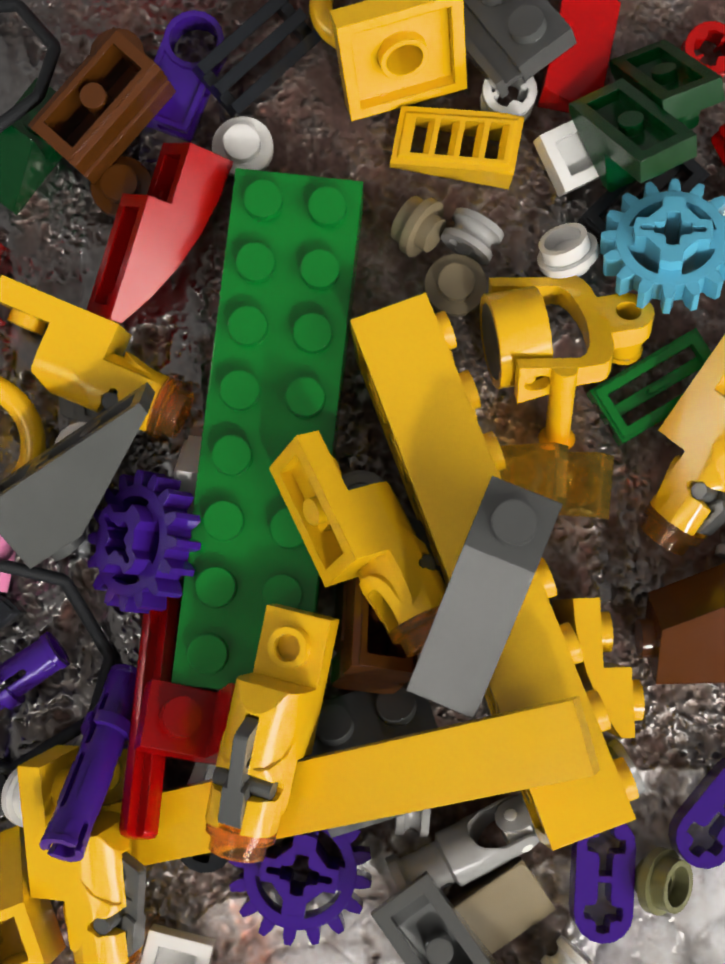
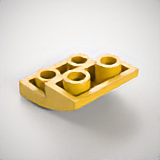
[552,597,645,738]

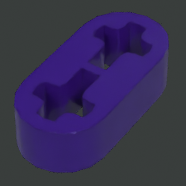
[668,757,725,869]
[569,823,636,944]

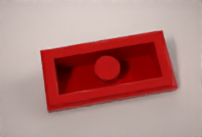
[537,0,621,113]

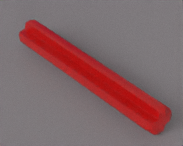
[119,590,183,840]

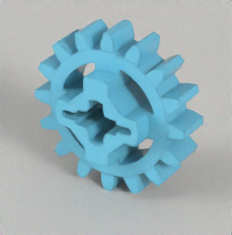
[600,179,725,314]

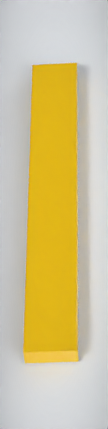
[100,696,600,866]

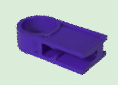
[146,10,226,142]

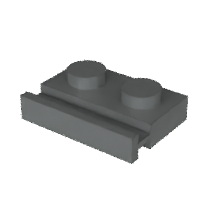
[463,0,577,99]

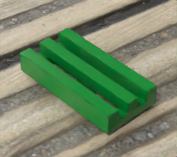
[586,328,712,447]

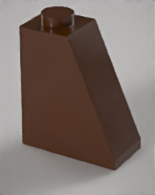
[635,563,725,684]

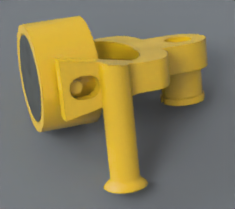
[479,275,655,452]

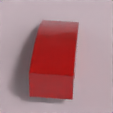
[87,142,233,323]

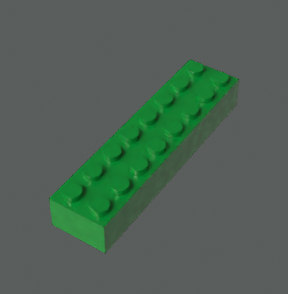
[171,168,364,689]

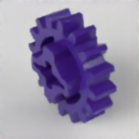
[87,470,201,614]
[229,829,372,946]

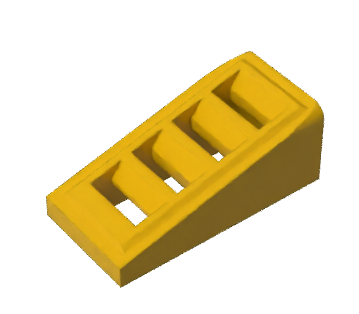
[390,105,524,190]

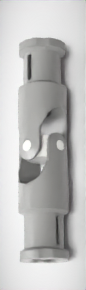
[385,738,645,891]

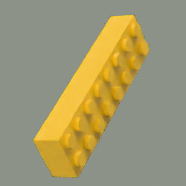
[350,293,639,851]

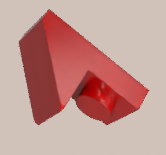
[133,679,235,766]

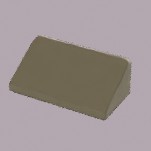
[450,856,556,955]

